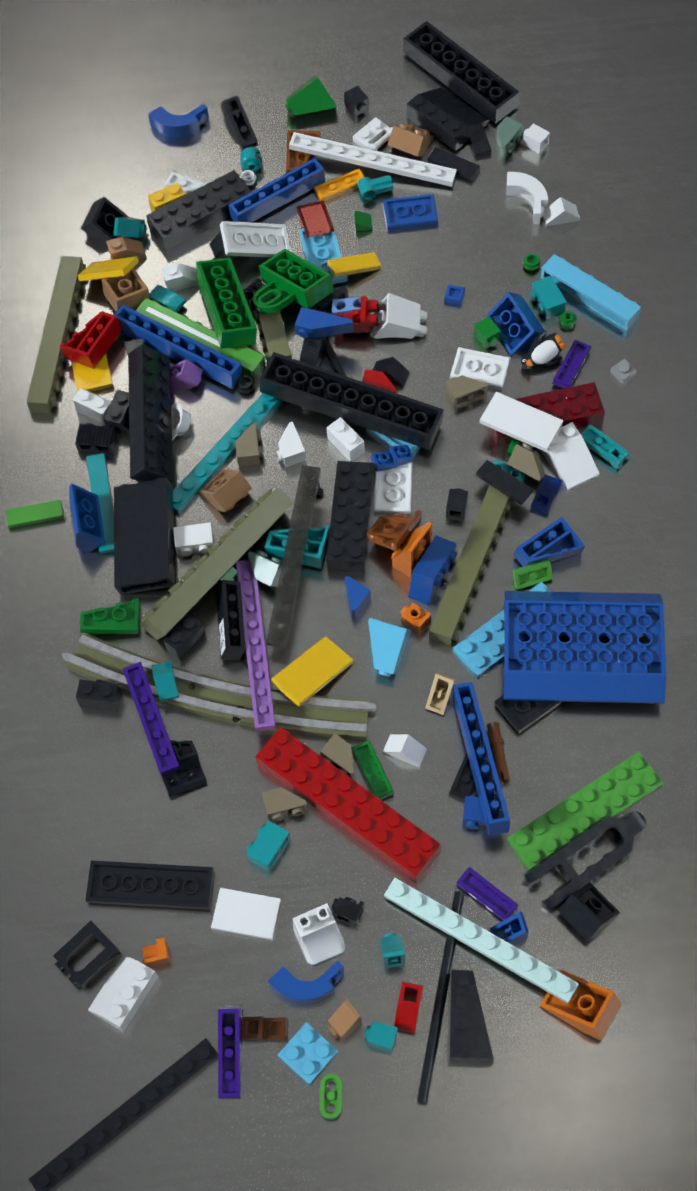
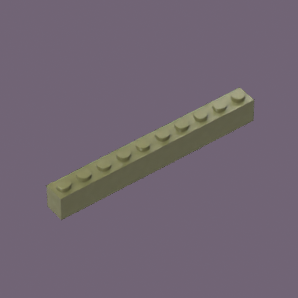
[26,256,86,414]
[429,485,512,646]

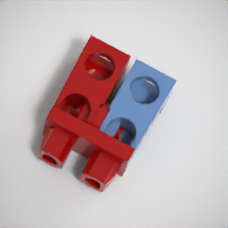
[332,296,379,338]

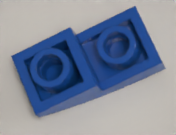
[370,445,413,471]

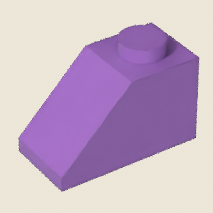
[170,359,203,390]

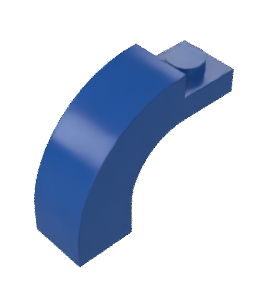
[148,104,209,138]
[268,960,344,1004]

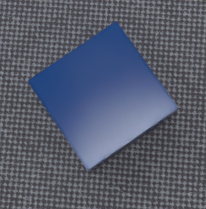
[444,284,465,305]

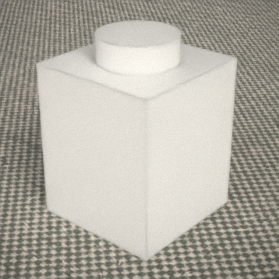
[522,123,550,154]

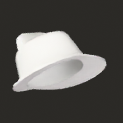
[171,403,192,441]

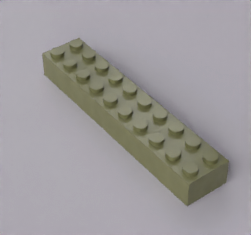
[140,487,293,640]

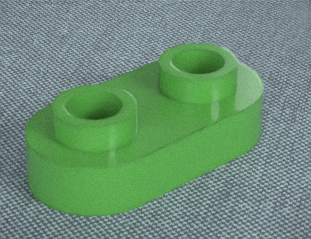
[320,1073,343,1120]

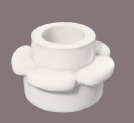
[240,170,257,186]

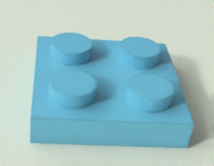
[277,1022,339,1086]

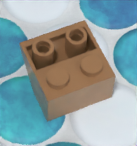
[388,123,434,157]

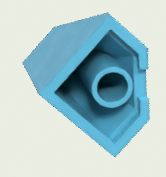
[368,618,412,677]

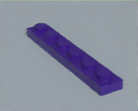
[122,662,180,775]

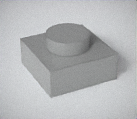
[610,359,637,384]

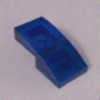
[530,474,563,514]

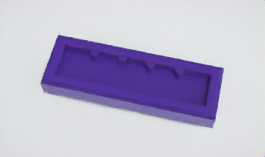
[552,340,591,388]
[456,867,519,921]

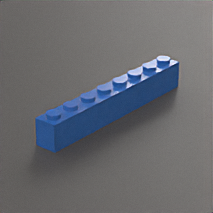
[114,305,242,389]
[453,682,510,836]

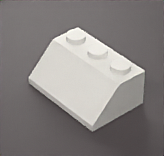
[88,955,158,1032]

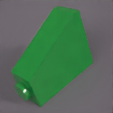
[284,76,337,115]

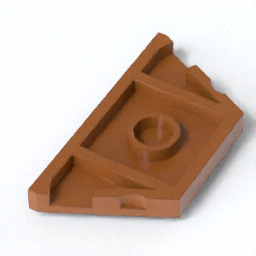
[367,510,422,551]

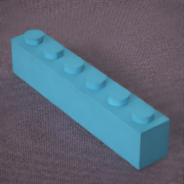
[541,254,641,331]

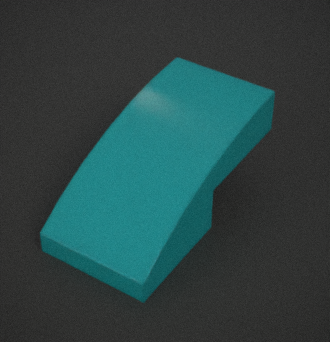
[149,284,186,313]

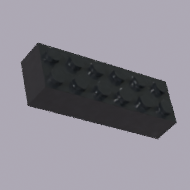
[146,170,251,251]
[326,461,375,573]

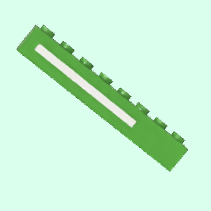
[136,298,266,381]

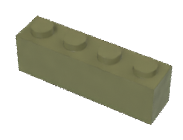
[253,298,292,363]

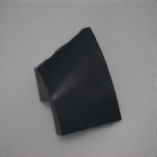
[156,740,207,796]

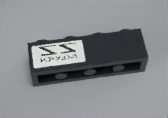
[216,580,245,660]

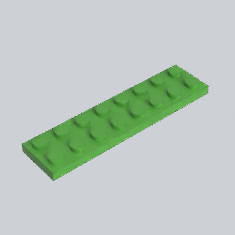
[507,751,663,870]

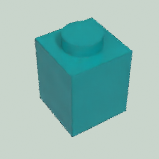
[364,1020,398,1053]

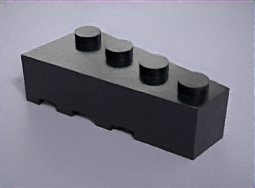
[450,970,494,1064]

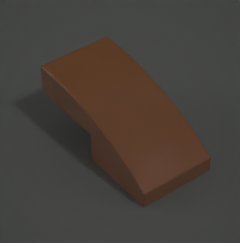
[241,1016,288,1041]

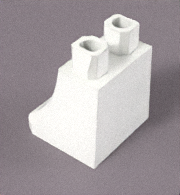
[372,293,427,339]
[293,903,346,966]

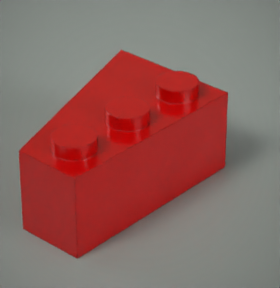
[59,311,122,369]

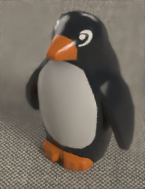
[521,330,566,369]

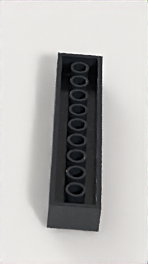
[259,352,444,450]

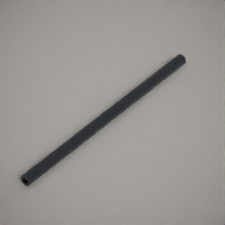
[417,891,465,1104]

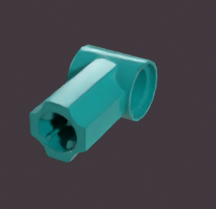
[357,175,393,200]

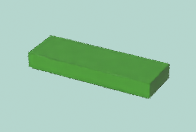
[6,499,64,529]

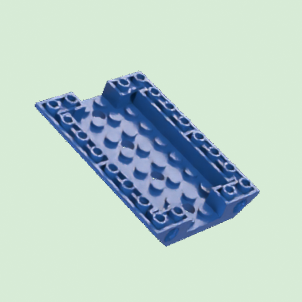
[504,591,666,704]

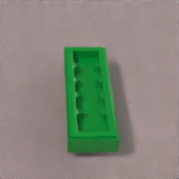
[351,740,394,800]

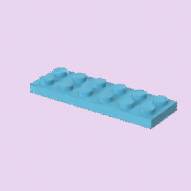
[453,581,551,678]

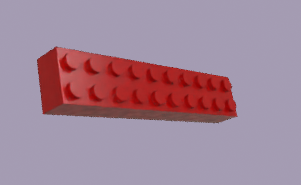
[255,727,441,883]

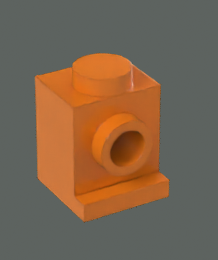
[401,602,431,635]

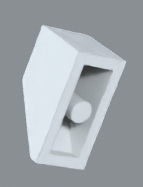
[162,263,198,292]
[276,422,306,467]

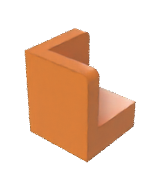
[142,938,171,968]

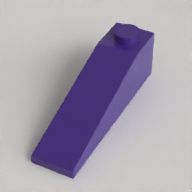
[218,1005,242,1098]

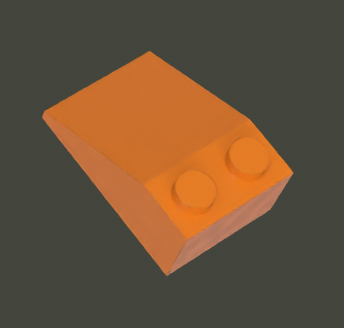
[391,522,432,578]
[540,969,622,1041]

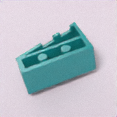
[265,525,330,568]

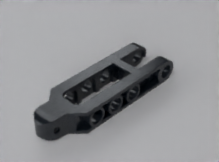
[523,811,646,910]

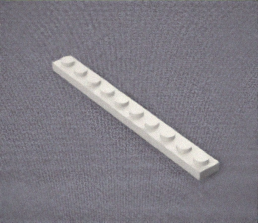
[289,132,457,187]

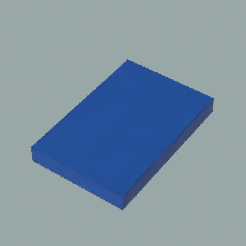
[383,194,438,231]

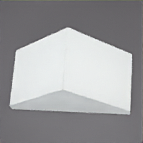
[544,197,580,227]
[383,734,427,768]

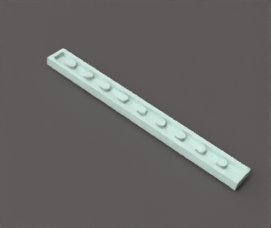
[384,878,579,1004]

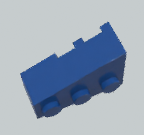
[514,517,585,567]
[408,535,457,605]

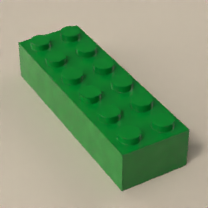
[196,257,257,349]

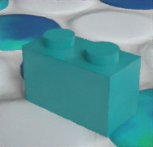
[530,276,567,320]
[246,820,291,872]

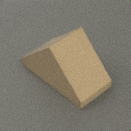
[425,673,455,715]

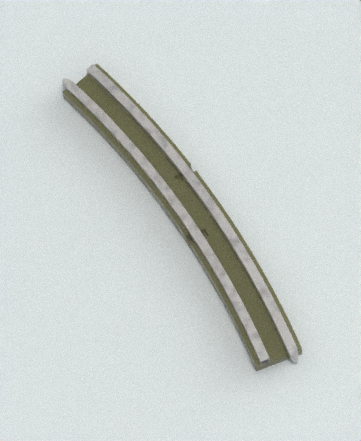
[62,633,376,741]

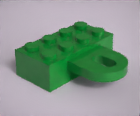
[253,249,334,313]

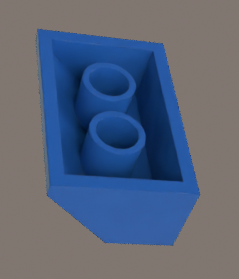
[486,292,547,356]
[69,484,105,552]

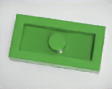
[512,560,553,590]

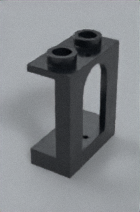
[53,921,122,990]

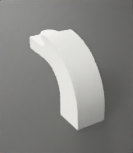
[506,172,548,225]

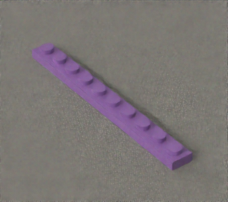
[236,560,275,731]

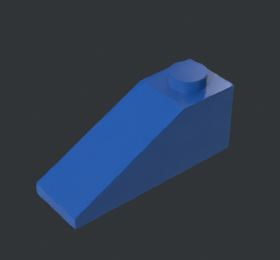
[295,307,354,338]

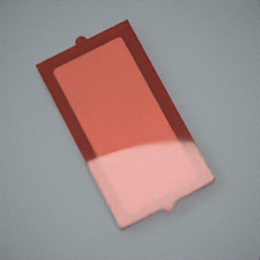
[296,200,334,237]

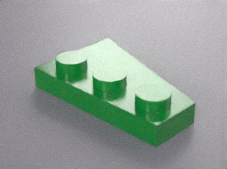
[80,598,139,634]

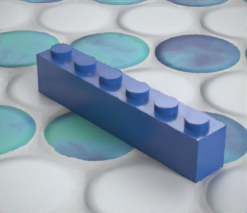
[229,158,325,223]

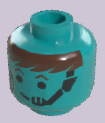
[240,147,262,172]

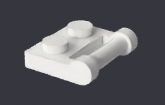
[353,117,393,151]

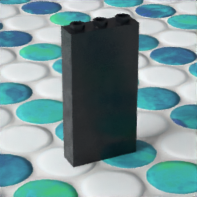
[114,477,175,595]

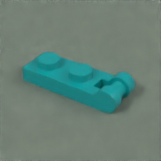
[581,424,630,469]

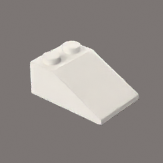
[539,422,600,491]

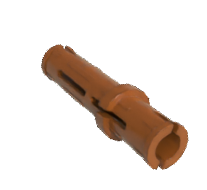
[486,722,510,783]

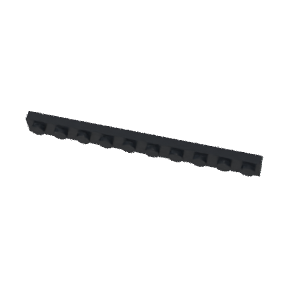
[28,1038,218,1191]

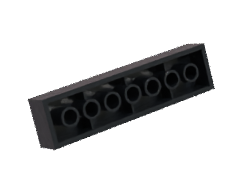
[403,21,520,124]
[128,344,173,483]

